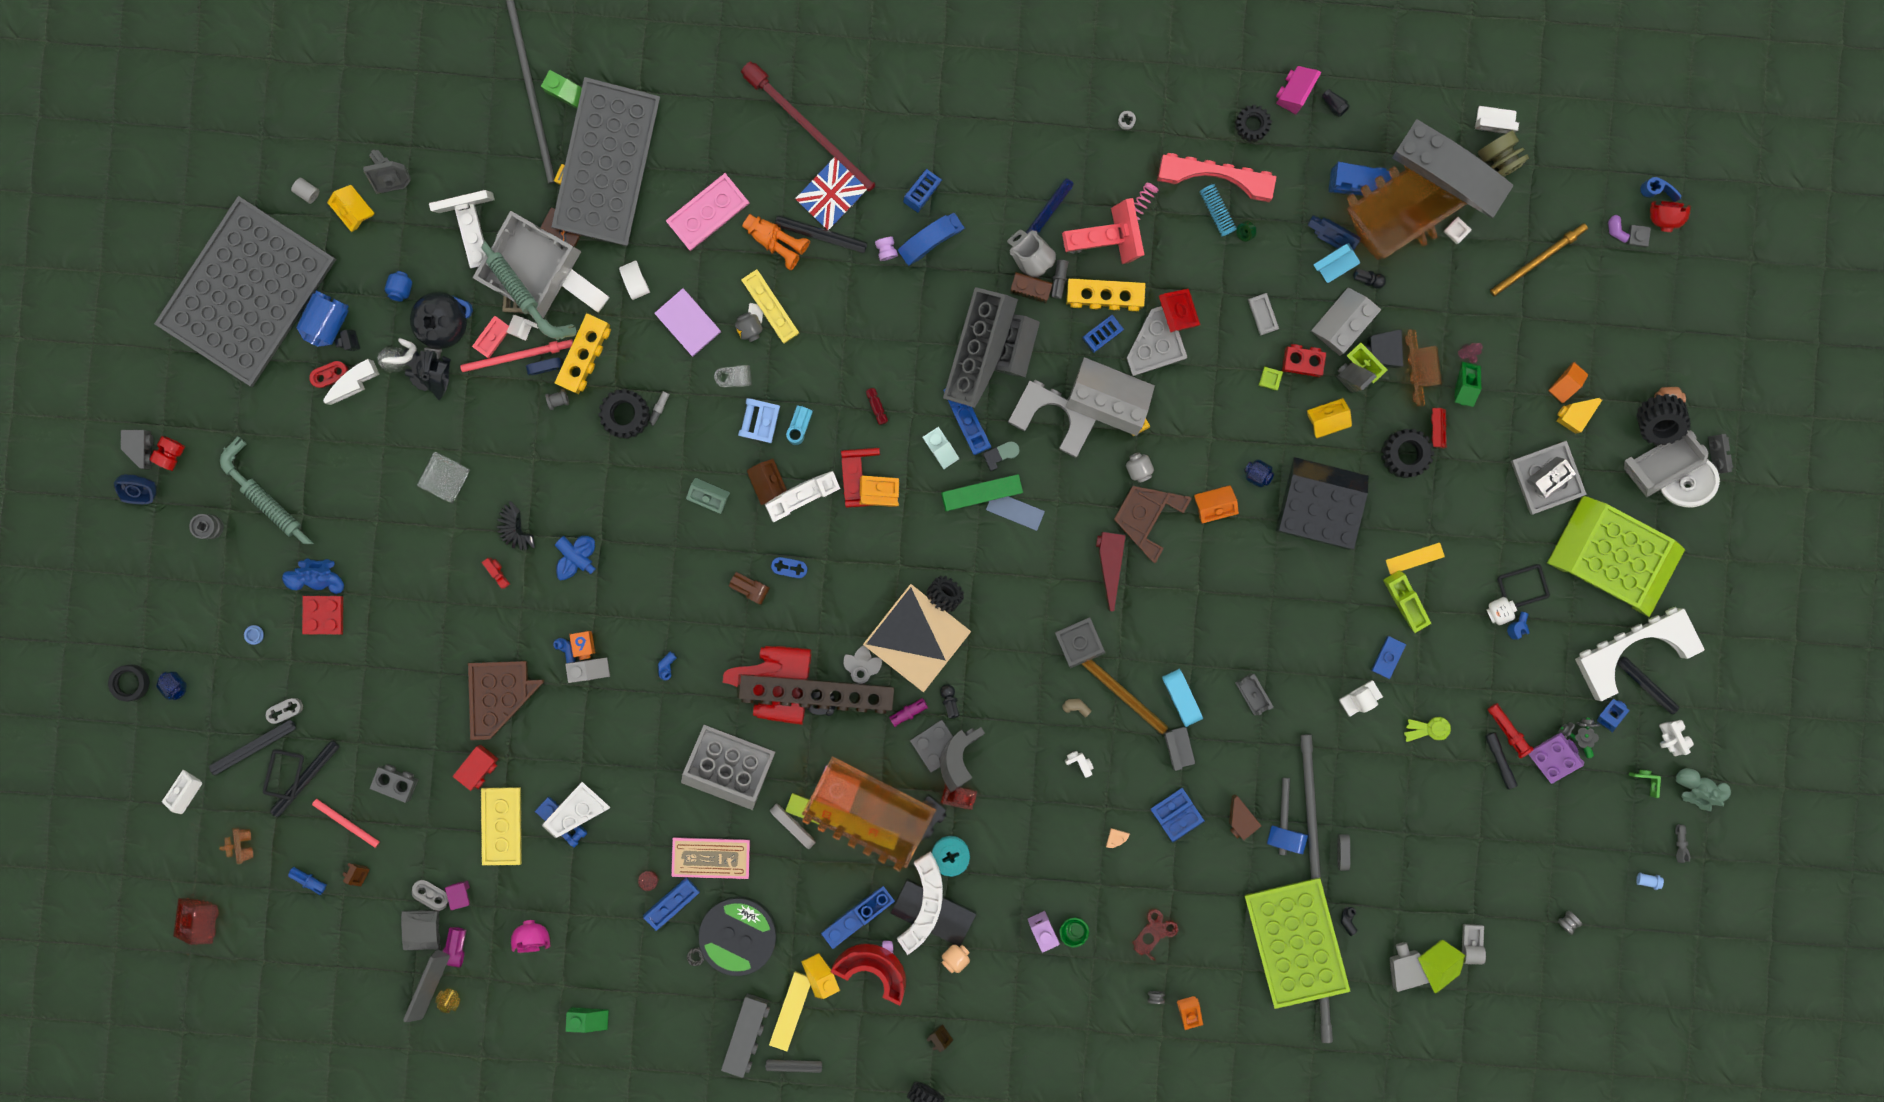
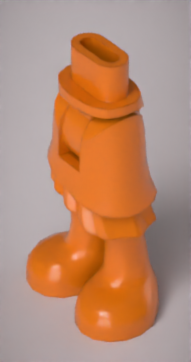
[742,214,810,271]

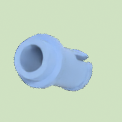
[1636,873,1664,890]

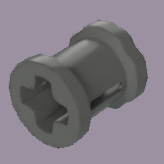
[545,389,570,410]

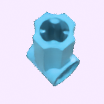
[786,405,813,445]

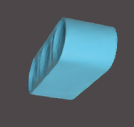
[1162,669,1203,727]

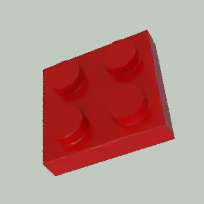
[1159,289,1200,333]
[302,596,343,634]

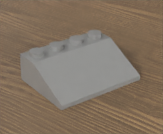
[1065,357,1155,436]
[681,725,775,810]

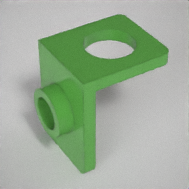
[1629,770,1661,798]

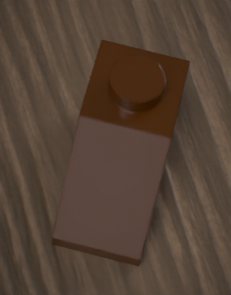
[1229,794,1261,840]

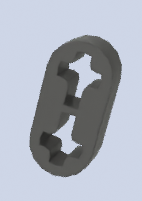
[1337,834,1350,871]

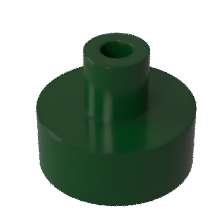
[1236,221,1256,242]

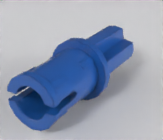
[288,867,327,895]

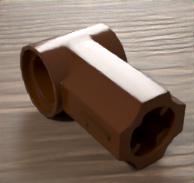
[729,572,770,605]

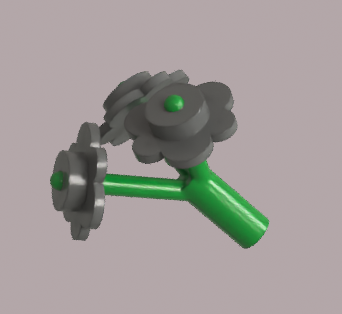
[1559,717,1600,758]

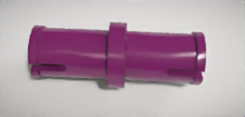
[889,698,928,727]

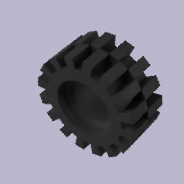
[1235,105,1272,142]
[926,576,964,612]
[907,1081,945,1102]

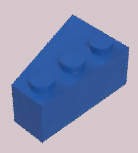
[1329,162,1392,198]

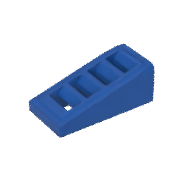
[903,169,942,213]
[1082,315,1124,353]

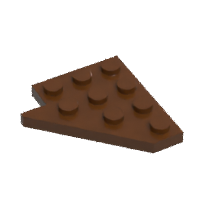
[468,661,544,740]

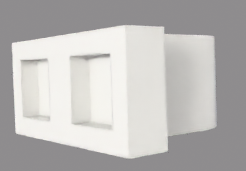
[1339,680,1383,717]

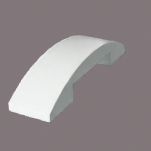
[562,269,610,313]
[765,471,840,522]

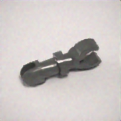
[1675,824,1690,863]

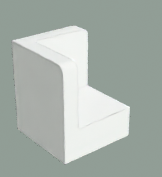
[506,315,538,341]

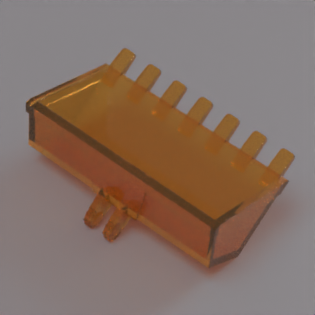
[1347,166,1467,260]
[802,756,936,872]

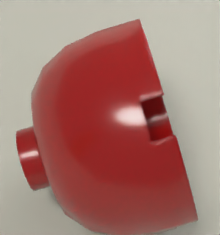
[1650,201,1691,232]

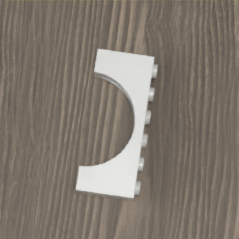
[1575,607,1705,701]

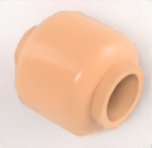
[941,944,970,973]

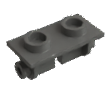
[1708,434,1734,474]

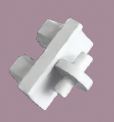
[1659,720,1694,756]

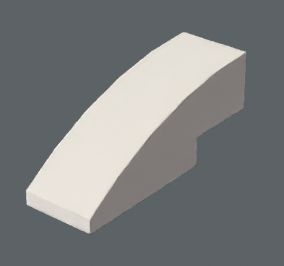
[323,359,380,405]

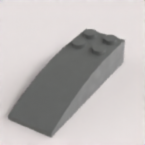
[1392,119,1514,219]
[943,287,1018,408]

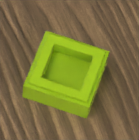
[1258,367,1283,391]

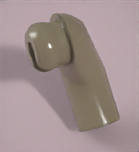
[1062,699,1092,717]

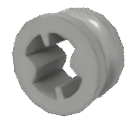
[1118,111,1136,130]

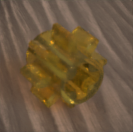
[435,989,460,1013]

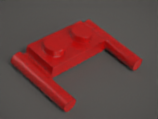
[841,448,880,508]

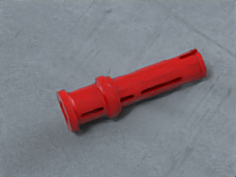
[1487,703,1534,759]

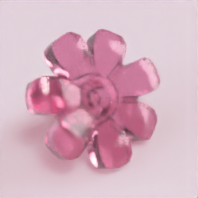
[1458,343,1483,363]

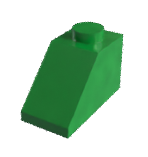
[1455,362,1481,407]
[565,1007,609,1033]

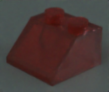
[173,898,218,945]

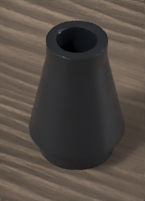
[1321,89,1350,117]

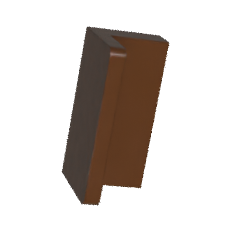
[747,459,787,505]

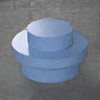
[244,625,264,645]

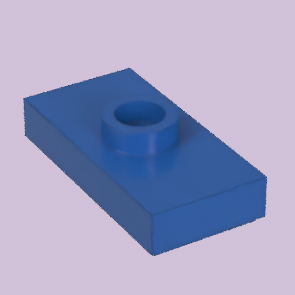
[1371,636,1406,679]

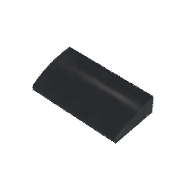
[891,878,976,947]

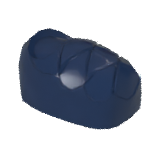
[114,474,157,504]

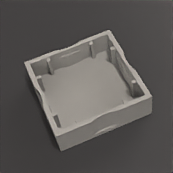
[473,211,581,318]

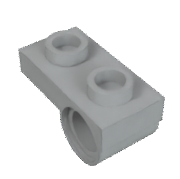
[1462,924,1486,965]

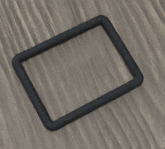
[1498,564,1550,607]
[263,749,304,800]

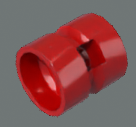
[149,436,185,471]

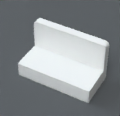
[1475,106,1519,134]

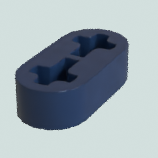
[526,358,563,376]

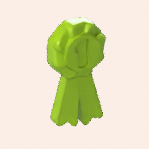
[1404,717,1451,742]

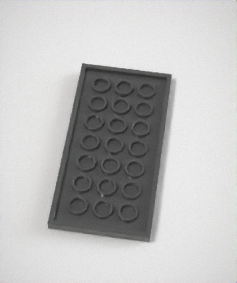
[551,77,660,246]

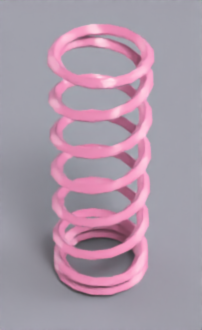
[1134,182,1158,220]

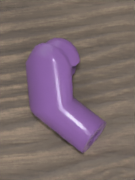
[1608,215,1630,243]

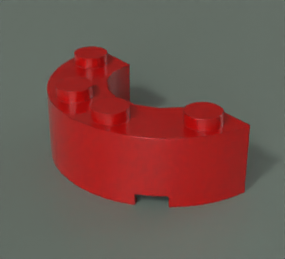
[830,944,906,1006]

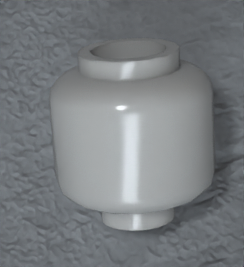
[1126,452,1154,482]

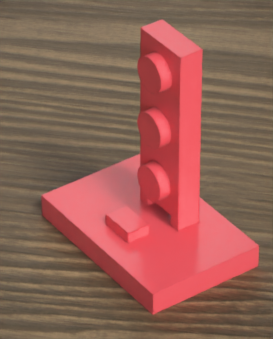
[1062,198,1144,264]

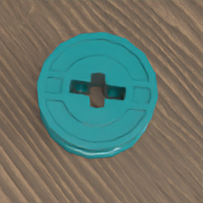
[932,836,970,877]

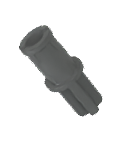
[1051,260,1069,299]

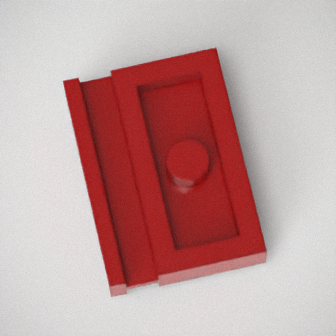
[1431,408,1447,448]

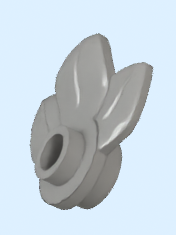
[844,646,882,684]

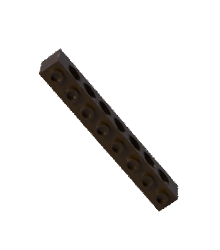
[737,674,894,714]

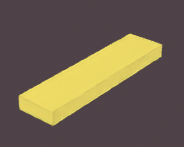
[741,269,800,344]
[769,971,810,1051]

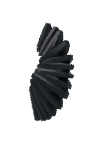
[497,501,535,550]

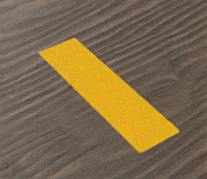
[1386,543,1445,574]

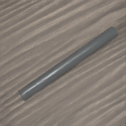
[1279,778,1290,855]

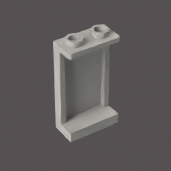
[1624,430,1708,497]

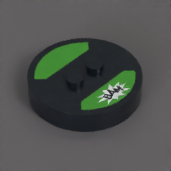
[699,896,777,976]

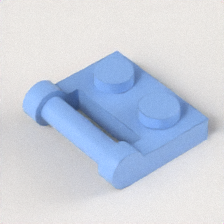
[738,398,780,443]

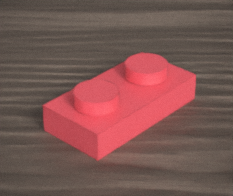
[472,316,509,358]

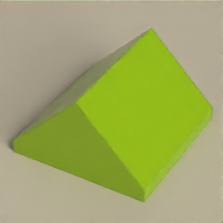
[1418,940,1466,993]

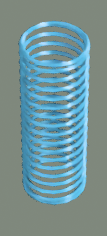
[1199,184,1237,236]

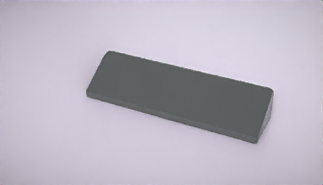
[403,950,450,1022]

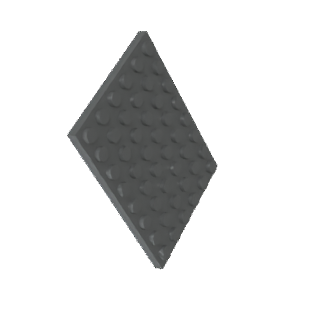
[154,196,336,387]

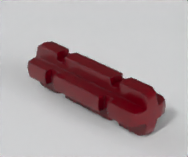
[866,388,888,425]

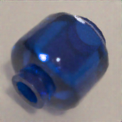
[1244,459,1275,488]
[156,672,187,700]

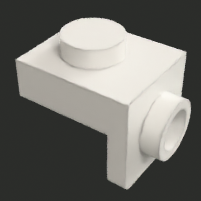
[1064,751,1094,778]

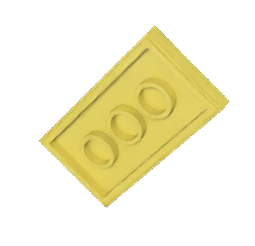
[481,787,522,865]

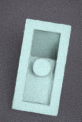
[922,427,959,469]

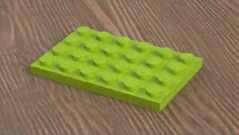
[1245,877,1351,1009]

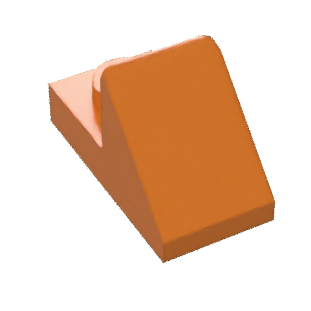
[1177,996,1203,1030]

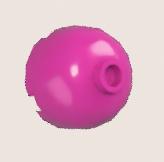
[511,920,550,953]

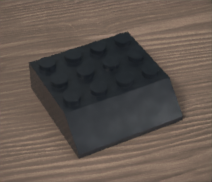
[1276,457,1368,550]

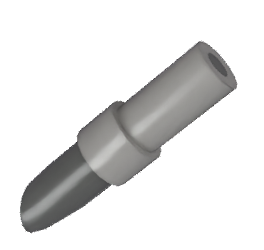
[649,391,670,427]

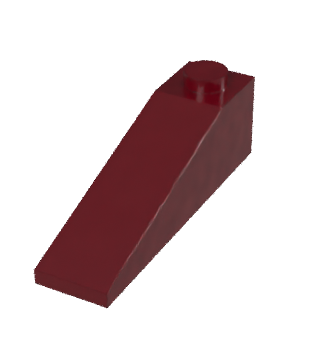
[1096,532,1126,611]

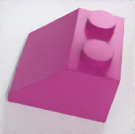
[1276,66,1321,114]

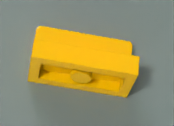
[327,185,374,232]
[1307,398,1352,438]

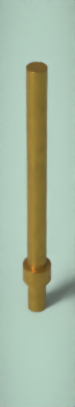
[1490,223,1588,297]

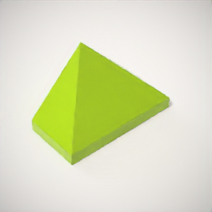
[1347,343,1387,383]

